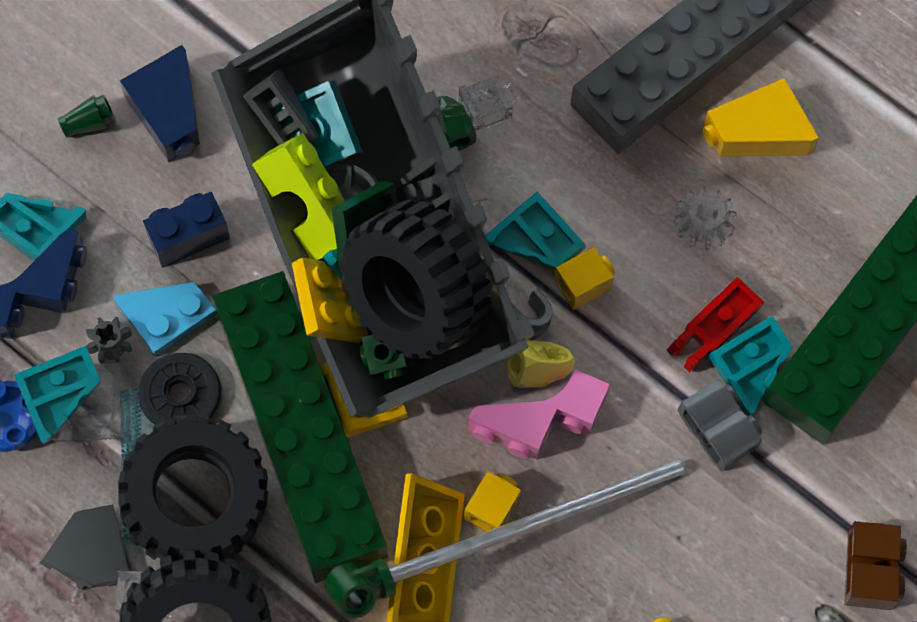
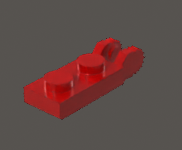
[667,277,764,373]

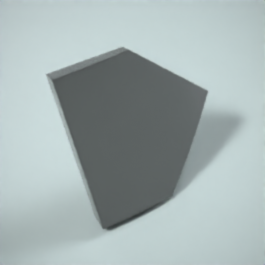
[40,504,131,590]

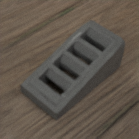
[243,69,319,145]

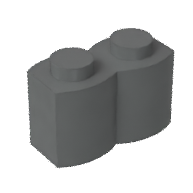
[678,379,762,471]

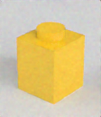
[554,247,615,311]
[464,471,521,532]

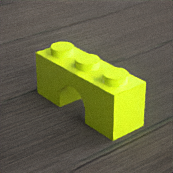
[252,133,345,260]

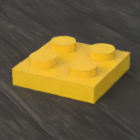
[291,257,368,343]

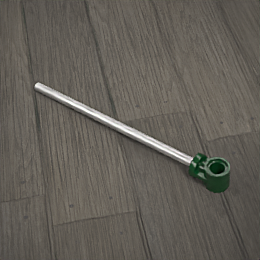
[325,460,684,619]

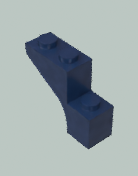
[0,230,87,339]

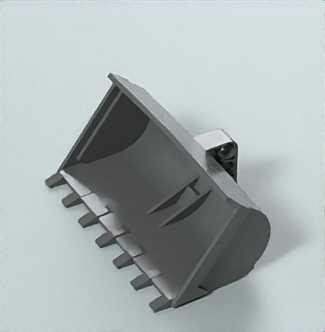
[211,0,534,418]

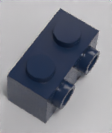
[143,191,230,268]

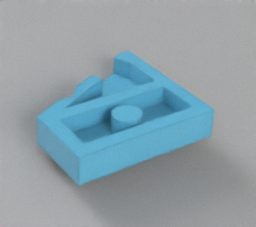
[113,282,217,357]

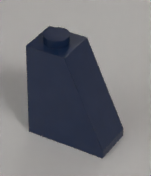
[120,45,200,162]

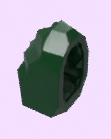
[437,96,476,151]

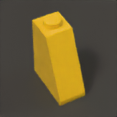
[702,78,819,156]

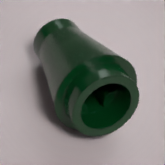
[58,95,115,138]

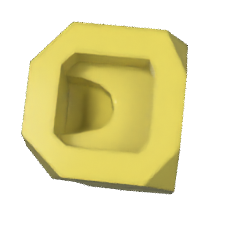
[507,340,575,388]

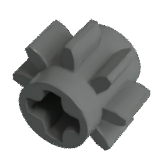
[86,317,132,365]

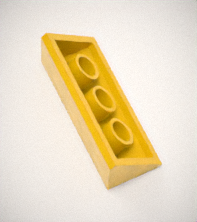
[386,473,465,622]

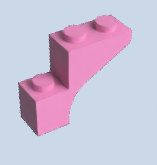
[468,369,610,460]

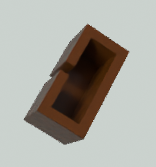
[844,521,907,610]

